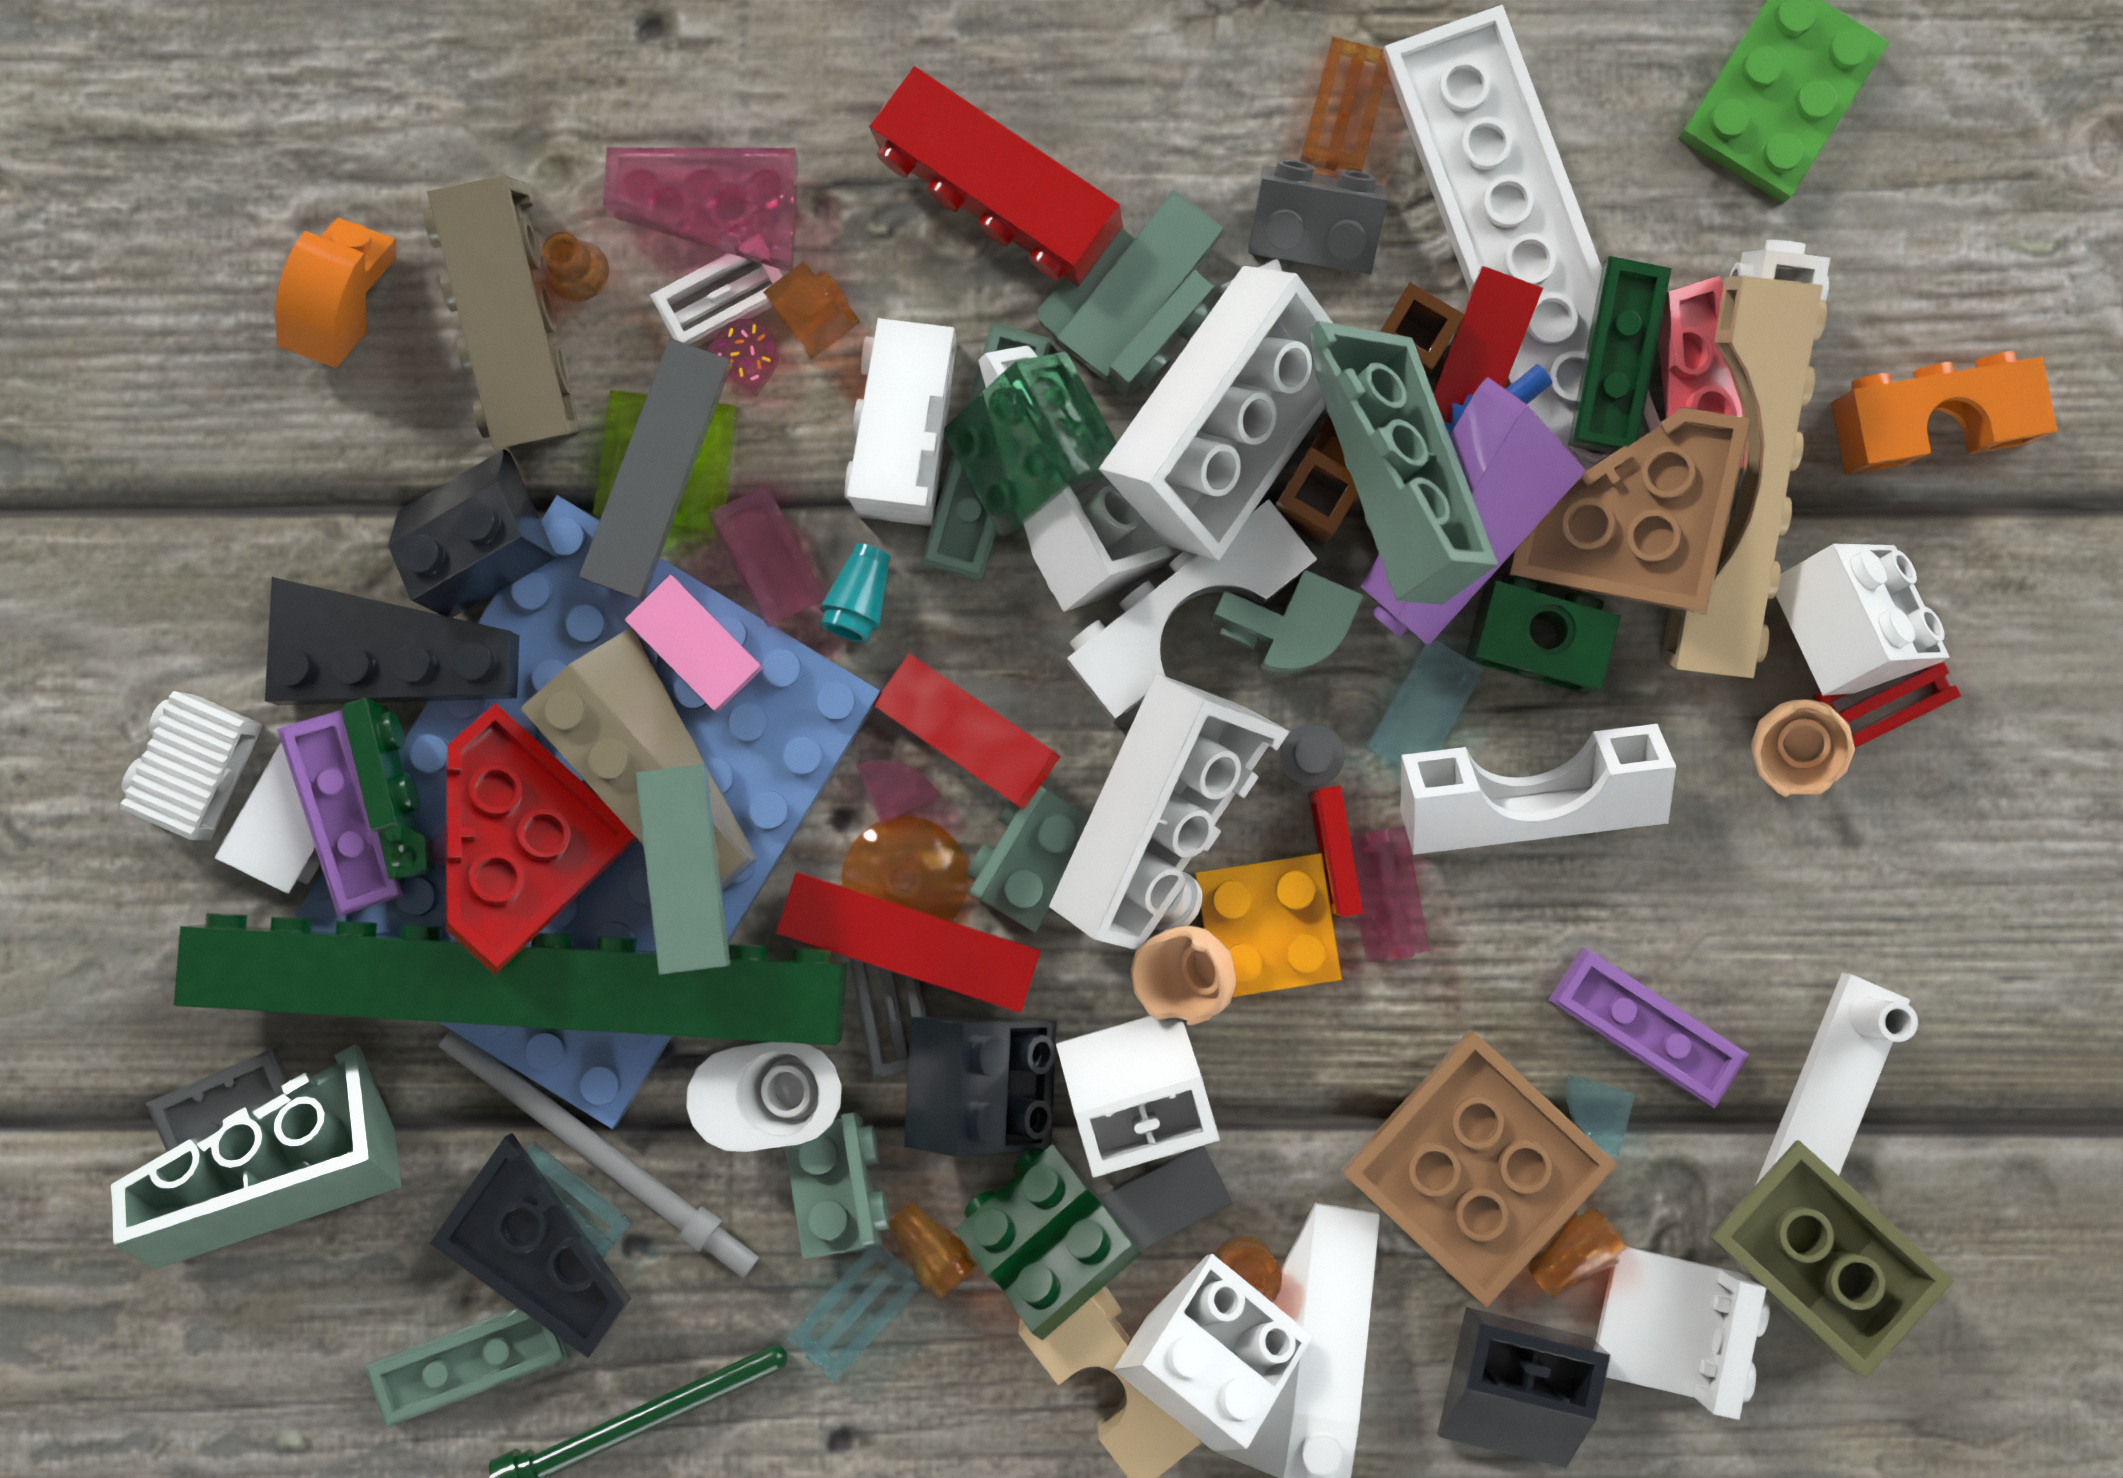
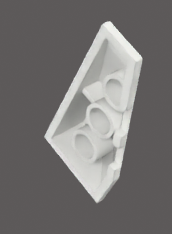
[978,345,1184,612]
[1214,1203,1380,1478]

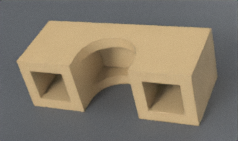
[1018,1286,1201,1478]

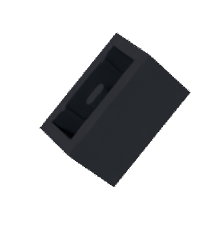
[904,1015,1057,1157]
[1437,1307,1611,1468]

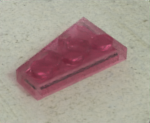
[603,147,798,273]

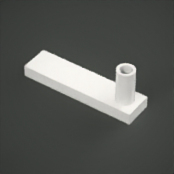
[1755,973,1918,1185]

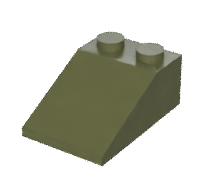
[1709,1140,1955,1379]

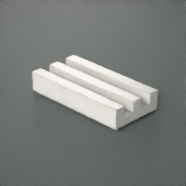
[650,236,793,347]

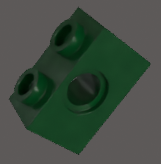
[1464,576,1621,695]

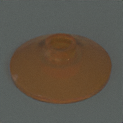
[842,816,968,921]

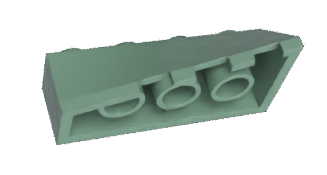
[1309,321,1498,604]
[111,1043,402,1270]

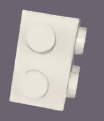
[1596,1247,1770,1420]

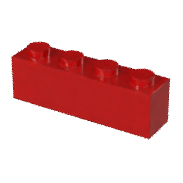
[869,66,1123,286]

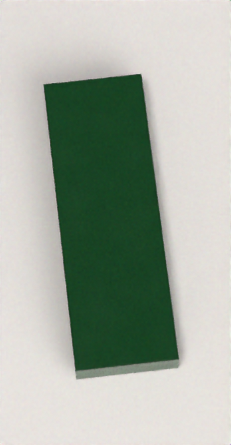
[1568,256,1672,454]

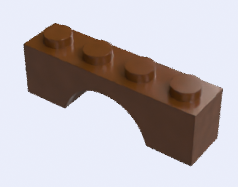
[1275,282,1465,546]

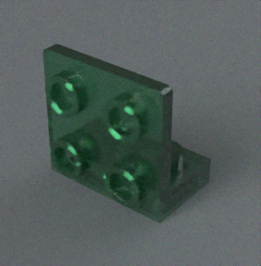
[944,352,1117,536]

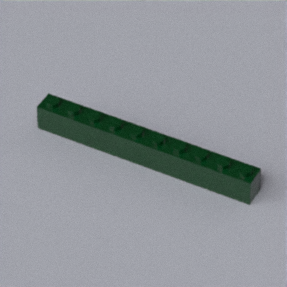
[173,913,847,1046]

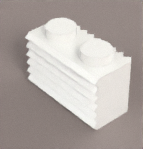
[120,691,263,841]

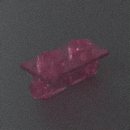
[1350,825,1430,962]

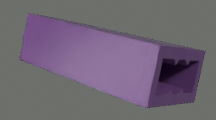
[1360,377,1586,646]

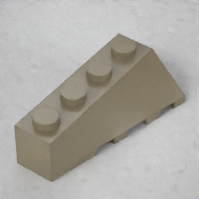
[520,627,758,892]

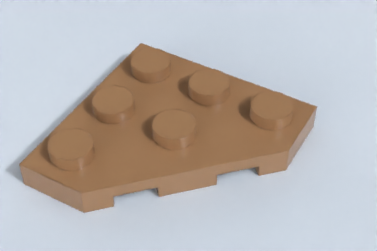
[1510,408,1751,615]

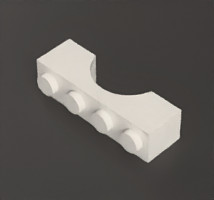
[1067,500,1317,723]
[1400,724,1676,855]

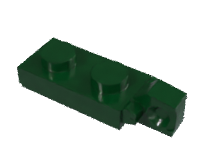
[341,697,435,881]

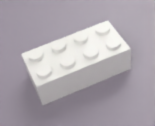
[1099,266,1333,561]

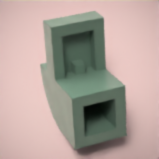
[1210,570,1364,674]

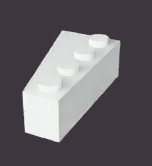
[1049,673,1290,950]

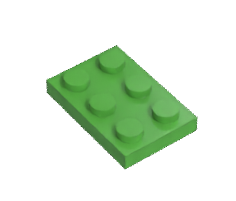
[1678,0,1889,204]

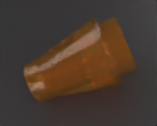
[542,231,609,302]
[887,1201,978,1300]
[1528,1205,1628,1299]

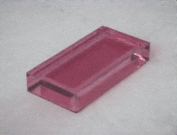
[707,485,825,628]

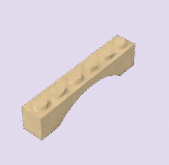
[1661,276,1827,678]

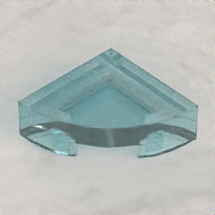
[1566,1074,1635,1156]

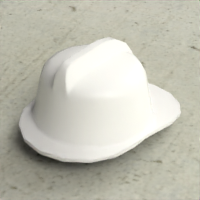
[686,1042,842,1152]

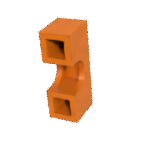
[1831,351,2057,475]

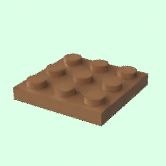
[1340,1030,1618,1308]

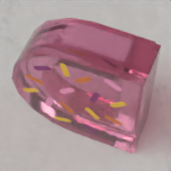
[707,319,779,397]

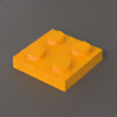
[1194,853,1342,997]

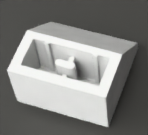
[1776,544,1950,696]
[1056,1015,1220,1178]
[1113,1254,1313,1451]

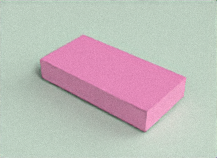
[624,574,764,712]

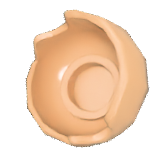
[1751,699,1855,797]
[1130,925,1236,1026]

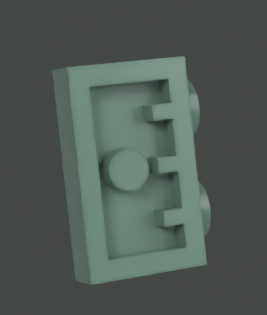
[965,786,1090,932]
[785,1112,890,1261]

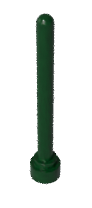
[489,1345,788,1478]

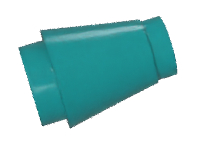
[819,543,891,643]

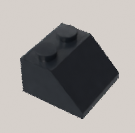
[388,449,557,618]

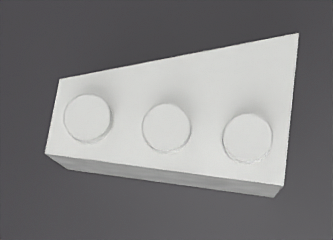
[845,318,957,526]

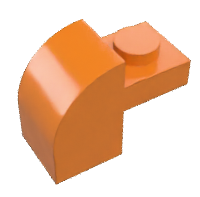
[275,217,396,368]

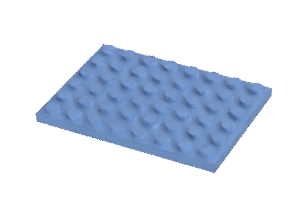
[294,495,881,1129]

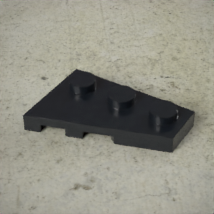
[430,1133,632,1358]

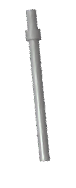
[439,1030,759,1279]

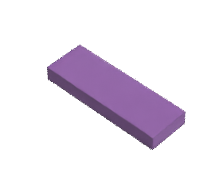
[277,710,403,916]
[1548,948,1749,1108]

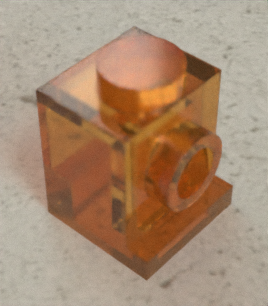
[763,261,860,360]

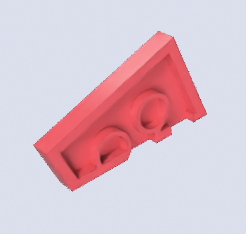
[1658,276,1745,470]

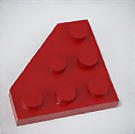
[446,703,636,975]

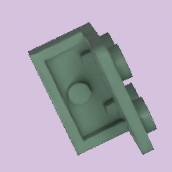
[1038,228,1214,399]

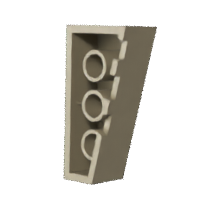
[423,175,580,450]

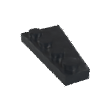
[265,577,520,706]

